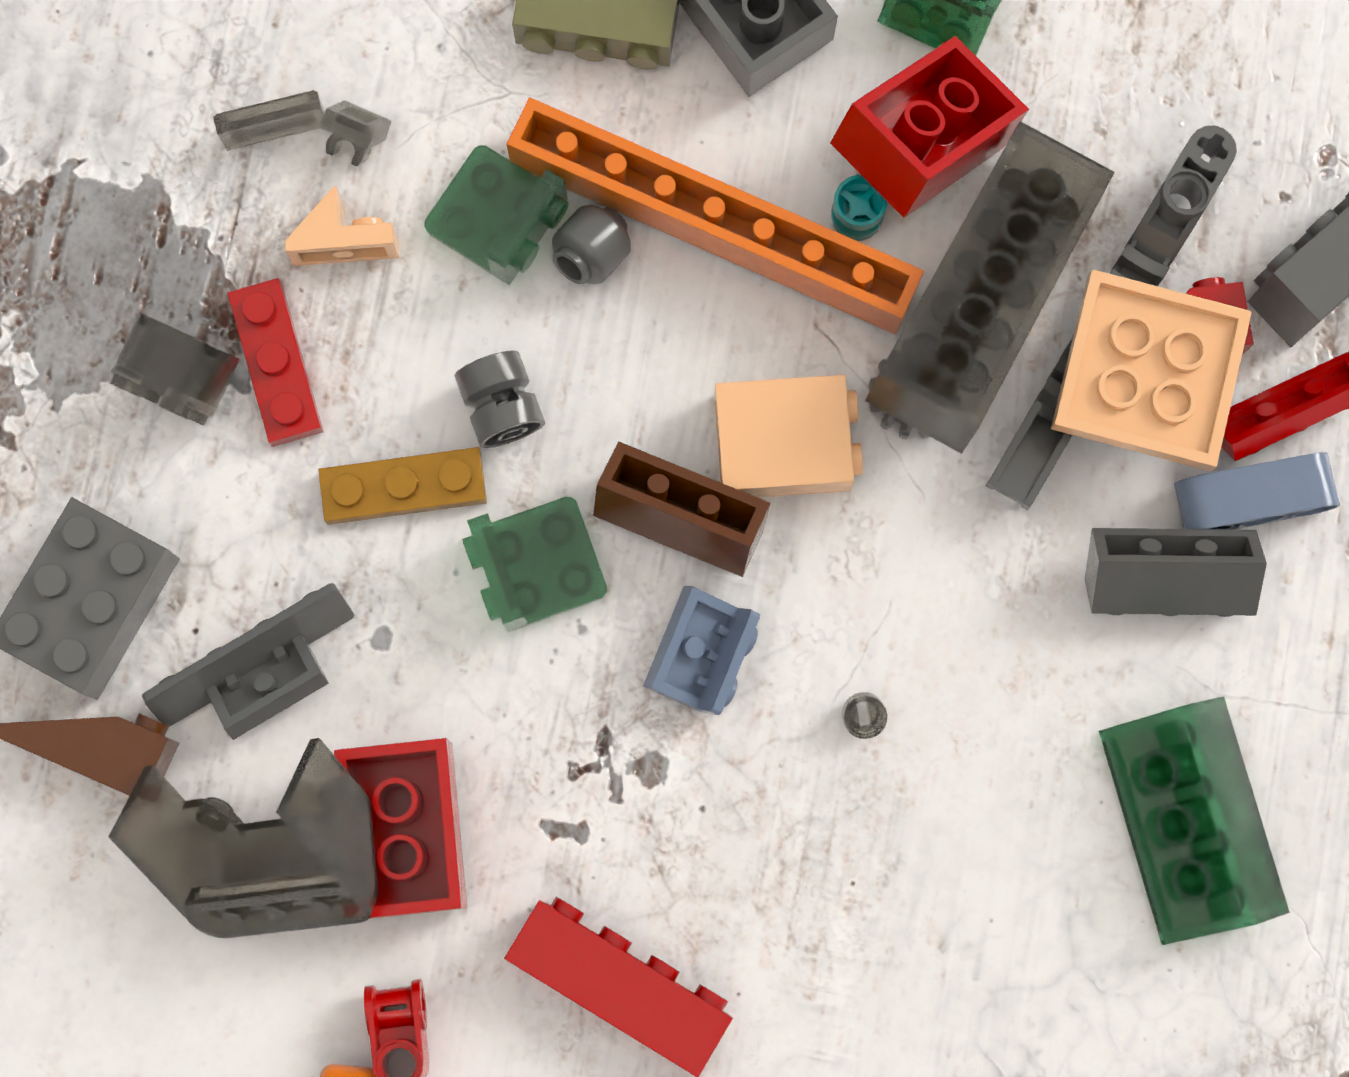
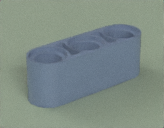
[1174,452,1340,530]

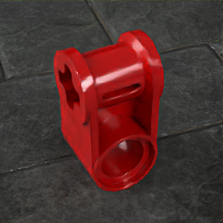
[364,979,430,1077]

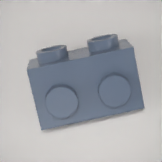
[643,586,760,716]

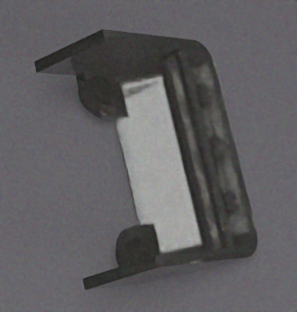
[108,738,378,938]

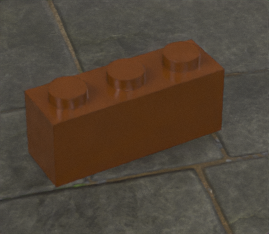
[593,441,771,577]

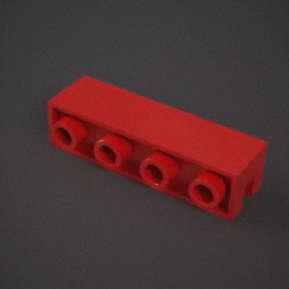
[504,896,733,1077]

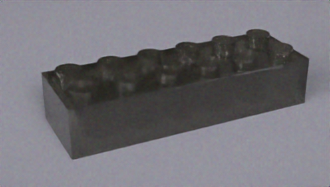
[865,121,1115,454]

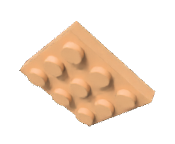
[1051,269,1252,471]

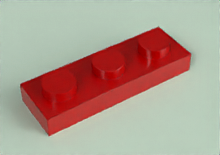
[227,278,324,447]
[1221,352,1349,462]

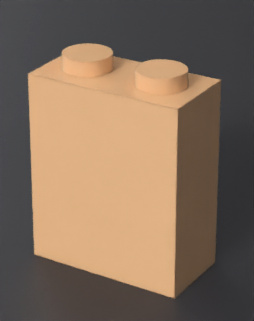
[714,375,863,498]

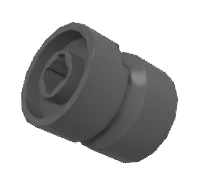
[454,350,545,448]

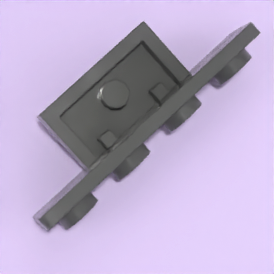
[142,583,354,740]

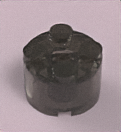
[110,312,240,426]

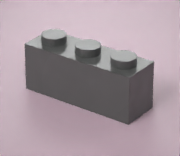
[1084,528,1267,617]

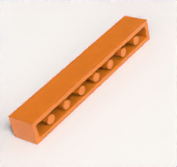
[506,97,924,335]

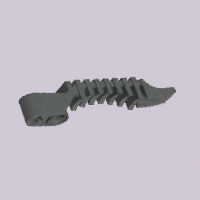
[985,125,1237,510]

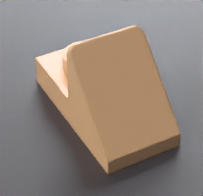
[285,187,399,266]

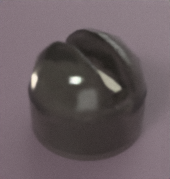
[842,692,888,739]

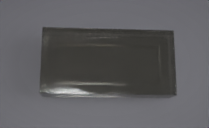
[213,90,329,151]

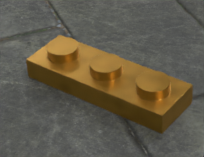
[318,447,487,525]

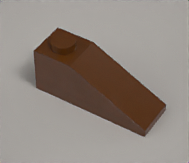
[0,713,180,803]

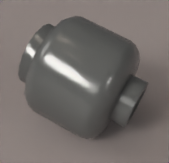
[552,205,631,284]

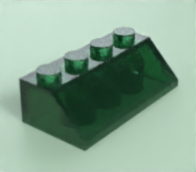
[1099,696,1290,945]

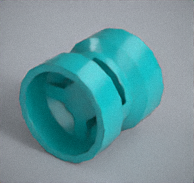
[831,174,887,241]

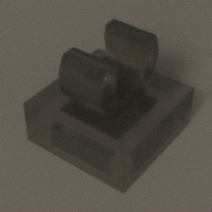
[320,100,392,167]

